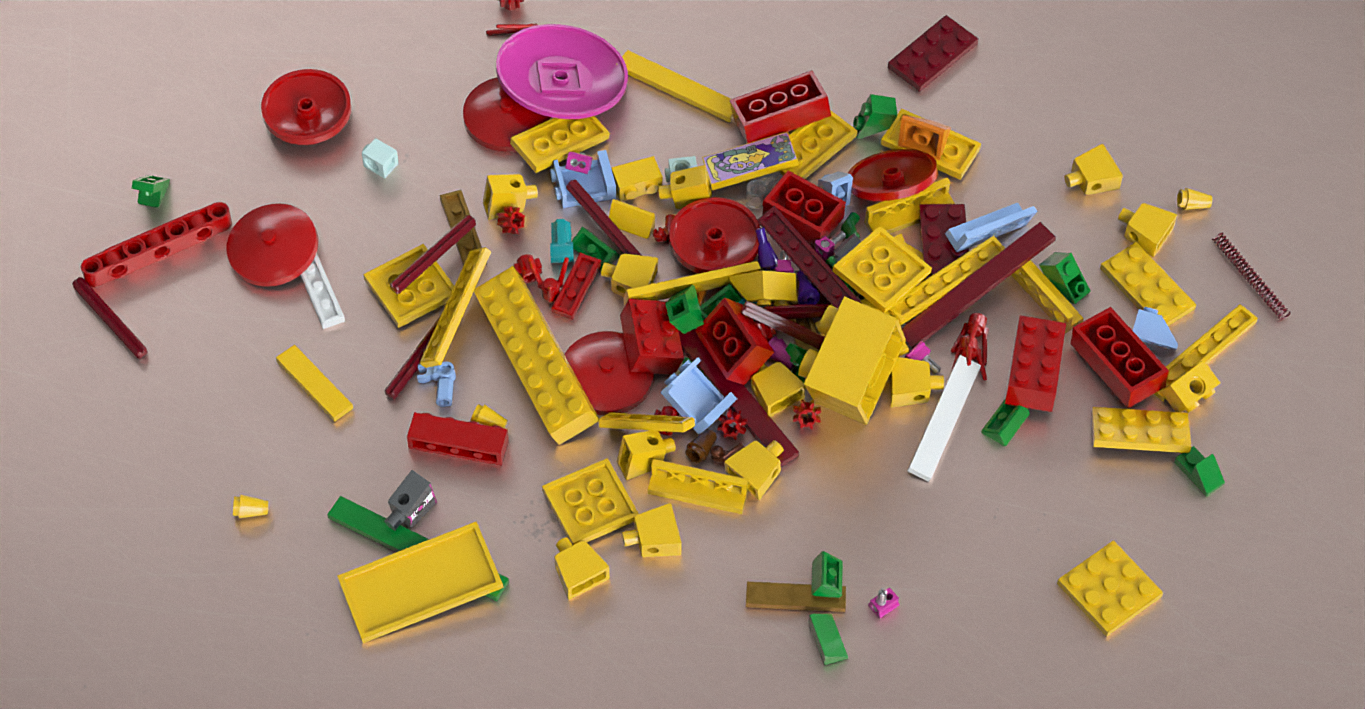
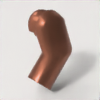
[710,443,745,464]

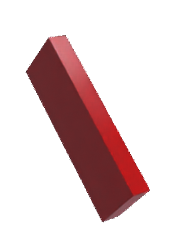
[551,253,601,320]

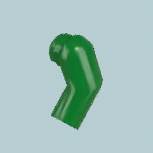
[841,212,860,239]

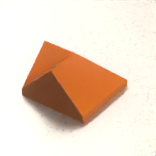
[898,115,951,160]

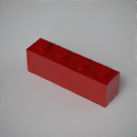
[407,412,509,466]

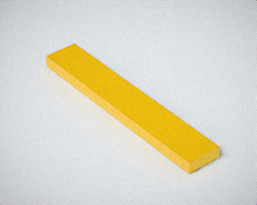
[616,50,733,123]
[888,235,1005,326]
[420,247,491,368]
[623,261,760,305]
[1154,304,1258,401]

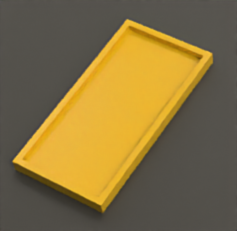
[337,521,504,643]

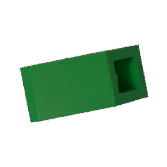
[853,94,898,139]
[1039,252,1091,304]
[665,285,704,334]

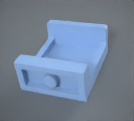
[550,150,616,208]
[660,358,737,435]

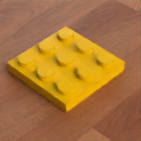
[832,226,932,313]
[363,243,454,328]
[542,458,639,545]
[1057,540,1163,637]

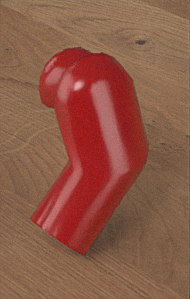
[652,214,675,243]

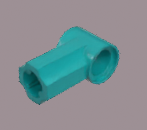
[550,219,574,263]

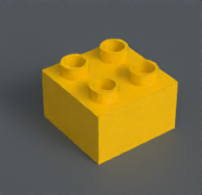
[798,296,906,425]

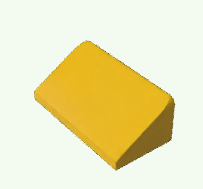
[608,199,655,239]

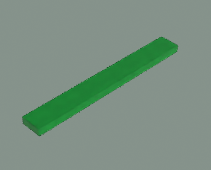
[327,496,509,602]

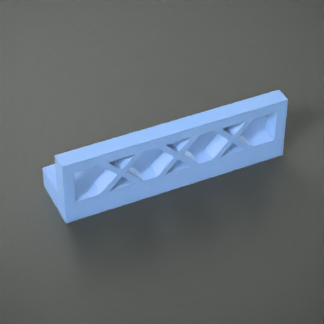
[945,203,1038,252]

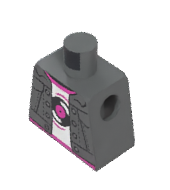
[384,470,437,531]

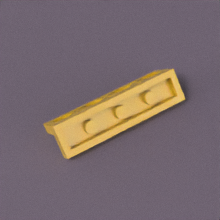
[864,177,955,234]
[1012,260,1084,334]
[647,459,748,514]

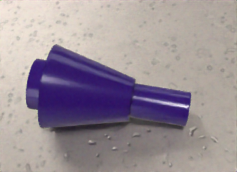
[756,227,779,271]
[797,270,821,305]

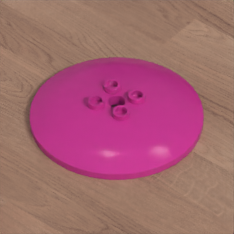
[496,24,628,119]

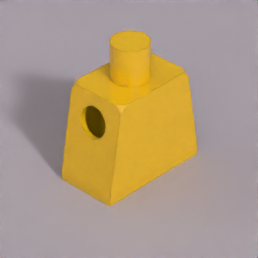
[1064,144,1123,195]
[658,165,712,209]
[482,174,538,220]
[1118,203,1177,258]
[601,254,658,297]
[890,357,944,407]
[751,362,805,417]
[616,431,676,480]
[724,440,784,500]
[622,503,682,557]
[554,537,610,600]

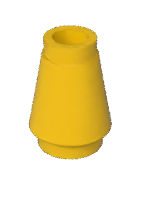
[1177,188,1212,210]
[470,404,508,429]
[233,494,268,518]

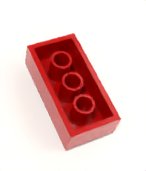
[730,70,831,143]
[1070,307,1169,408]
[1005,315,1066,412]

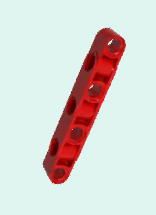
[80,202,232,287]

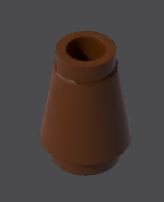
[685,429,717,463]

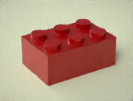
[762,170,846,246]
[620,298,684,375]
[695,298,774,385]

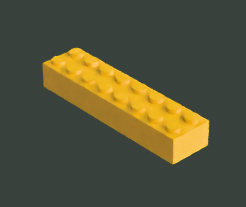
[474,266,599,445]

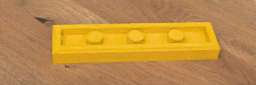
[276,344,353,422]
[598,413,695,432]

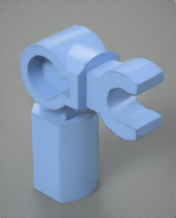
[417,361,456,407]

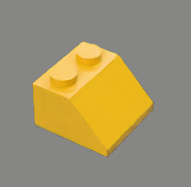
[730,271,797,306]

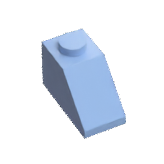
[818,171,853,206]
[1133,307,1178,351]

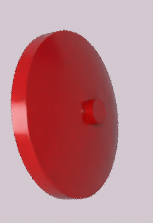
[261,69,351,145]
[463,77,552,152]
[848,149,938,201]
[669,197,760,274]
[226,203,318,287]
[564,331,654,416]

